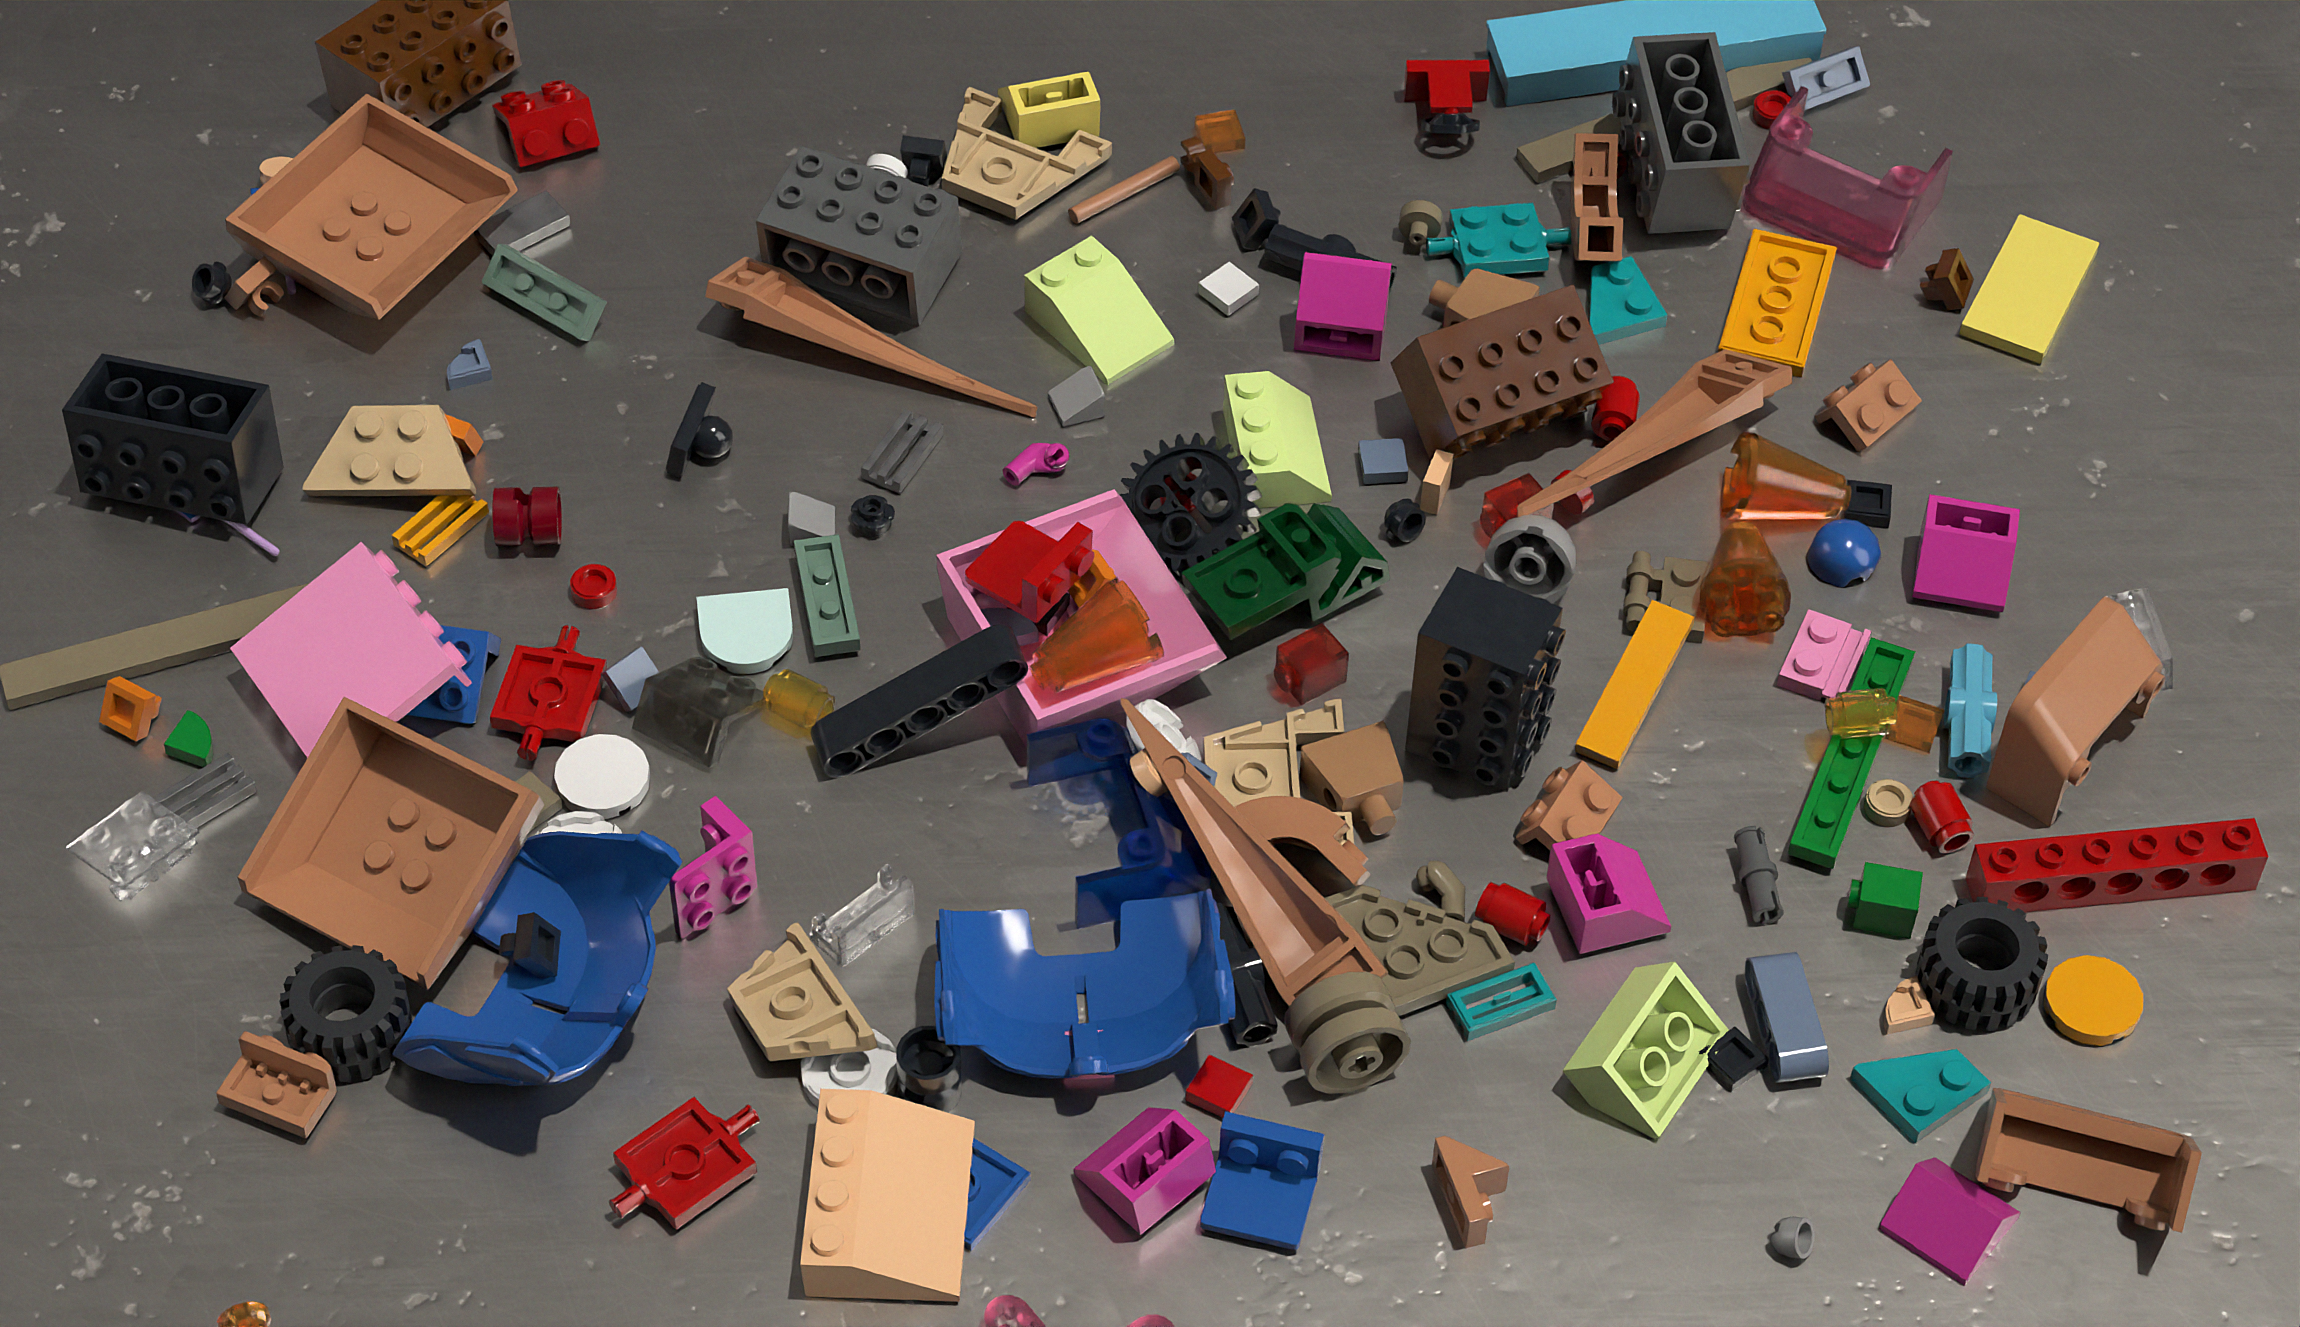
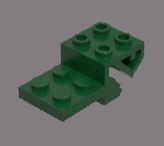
[1181,503,1390,640]

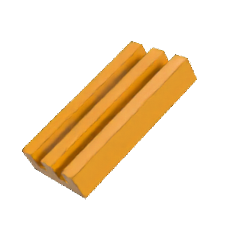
[392,495,489,567]

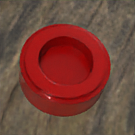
[1752,90,1796,130]
[1551,470,1594,515]
[570,564,617,609]

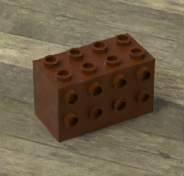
[315,0,522,127]
[1390,285,1614,460]

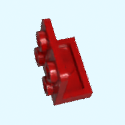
[492,80,600,167]
[965,521,1094,623]

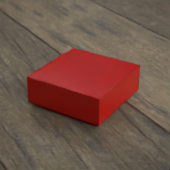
[1185,1054,1253,1118]

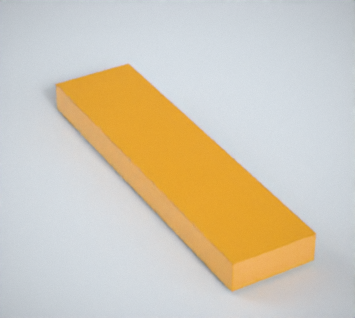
[1575,600,1694,769]

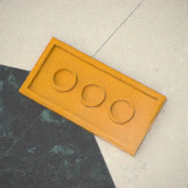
[1718,228,1837,377]

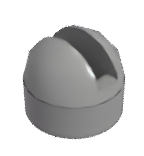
[1771,1216,1815,1259]

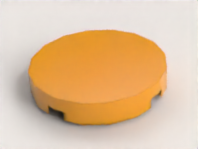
[2043,955,2143,1046]

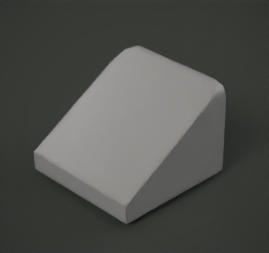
[1048,365,1105,427]
[788,492,836,546]

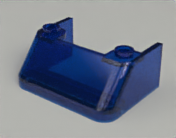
[1027,719,1211,929]

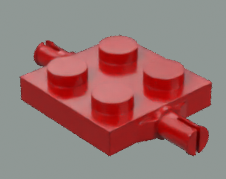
[490,625,607,761]
[609,1097,760,1229]

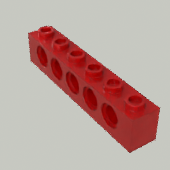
[1965,818,2269,912]

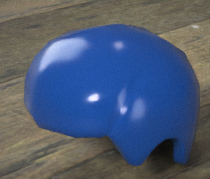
[1806,519,1882,587]

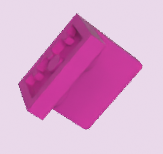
[669,796,758,938]

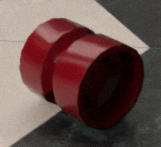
[492,486,562,546]

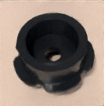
[192,262,232,304]
[851,495,895,537]
[1384,498,1426,542]

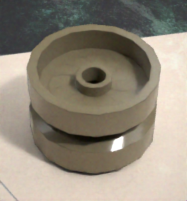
[1284,972,1411,1094]

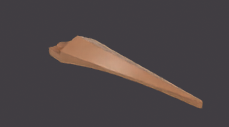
[705,257,1037,418]
[1517,349,1792,517]
[1121,698,1389,1006]

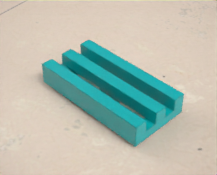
[1446,962,1557,1041]

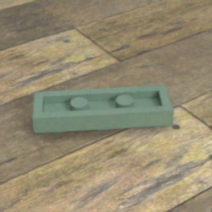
[481,243,607,341]
[794,534,861,657]

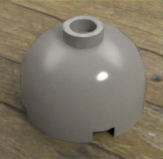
[1483,514,1576,604]

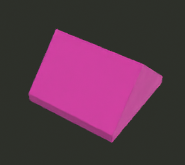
[1879,1157,2021,1286]

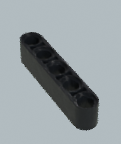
[810,624,1029,777]

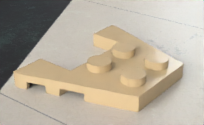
[942,87,1112,219]
[1203,699,1354,851]

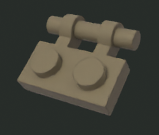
[1623,551,1710,643]

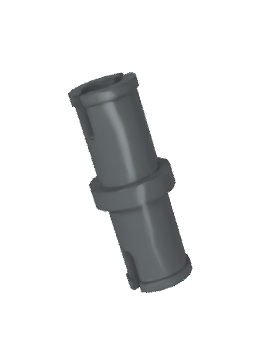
[1734,826,1784,924]

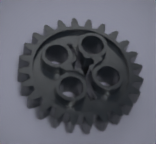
[1120,433,1262,578]

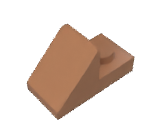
[1432,1136,1509,1249]

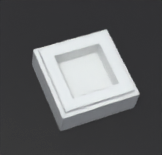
[1198,262,1259,316]

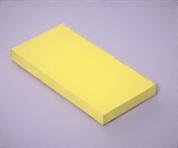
[1959,214,2100,364]

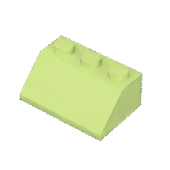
[1223,371,1332,508]
[1562,961,1729,1138]

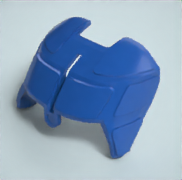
[392,830,683,1086]
[934,889,1235,1079]

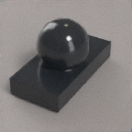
[666,382,733,478]

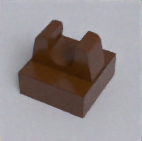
[1920,248,1974,310]

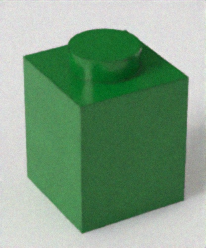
[1847,862,1923,938]

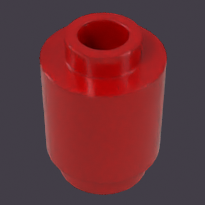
[1591,376,1640,442]
[1910,780,1974,854]
[1475,882,1551,946]

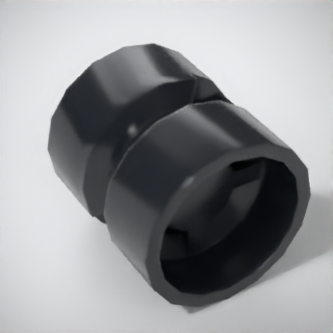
[896,1025,962,1113]

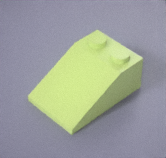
[1025,236,1174,386]

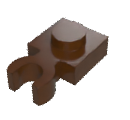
[1180,136,1234,211]

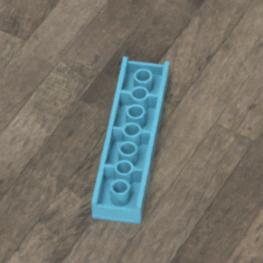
[1486,0,1827,107]

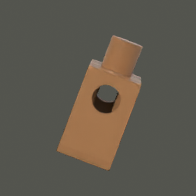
[1429,269,1540,328]
[1299,720,1404,835]

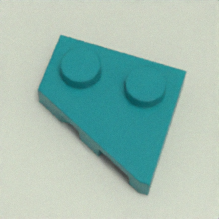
[1589,256,1668,345]
[1850,1049,1991,1143]

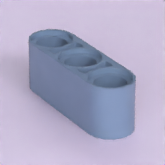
[1745,952,1829,1083]

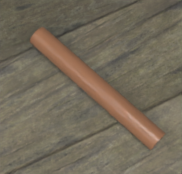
[1068,156,1180,224]

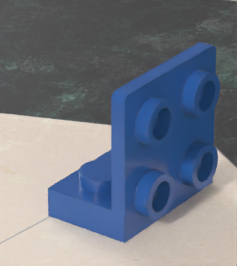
[406,625,501,724]
[1200,1111,1324,1250]

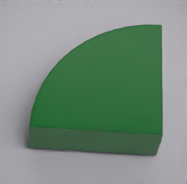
[164,710,214,767]

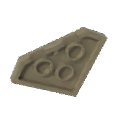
[1325,884,1515,1016]

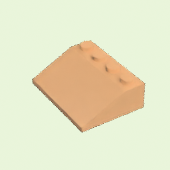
[800,1089,975,1302]

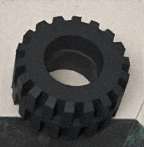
[1916,897,2048,1031]
[279,945,412,1082]

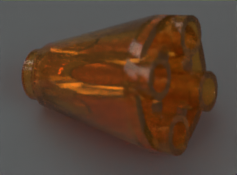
[1699,521,1791,637]

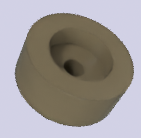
[1398,200,1442,245]

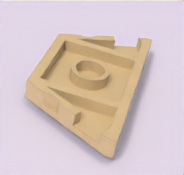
[303,405,476,496]
[727,922,878,1061]

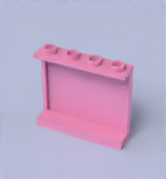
[230,541,472,758]

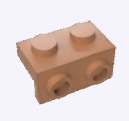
[1814,359,1922,452]
[1515,760,1623,851]
[216,1031,337,1139]

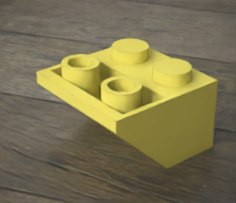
[998,72,1100,148]

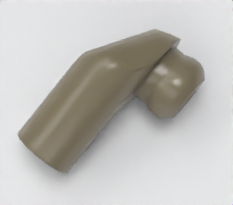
[1416,861,1465,922]

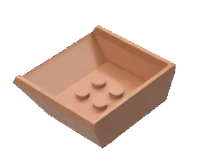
[225,94,518,320]
[238,696,544,990]

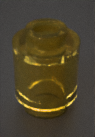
[763,669,836,729]
[1825,688,1897,739]

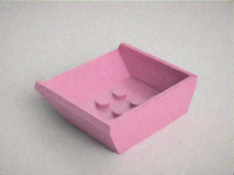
[936,489,1227,749]

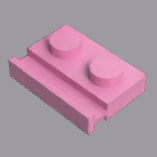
[1777,609,1871,708]

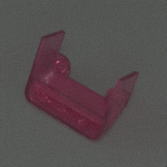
[1743,86,1953,270]

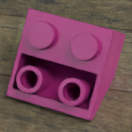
[1294,252,1392,361]
[1912,494,2020,612]
[1546,833,1672,954]
[1073,1107,1216,1235]

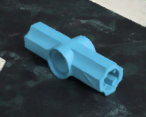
[1944,643,1997,778]

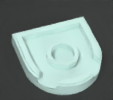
[696,588,793,674]

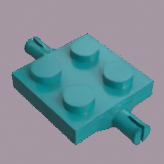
[1426,203,1572,277]

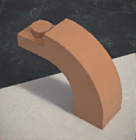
[1570,133,1623,261]
[1235,796,1371,887]

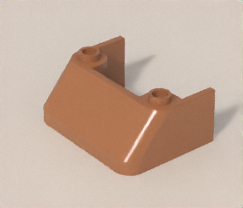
[1986,596,2166,827]
[1975,1088,2202,1233]

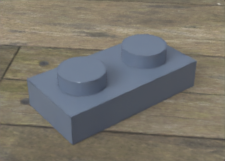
[1782,46,1871,112]

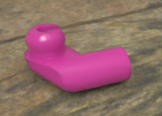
[1002,443,1070,486]

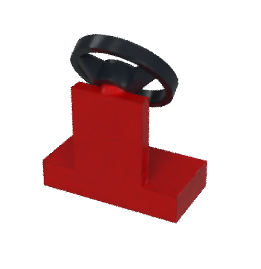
[1403,60,1490,134]

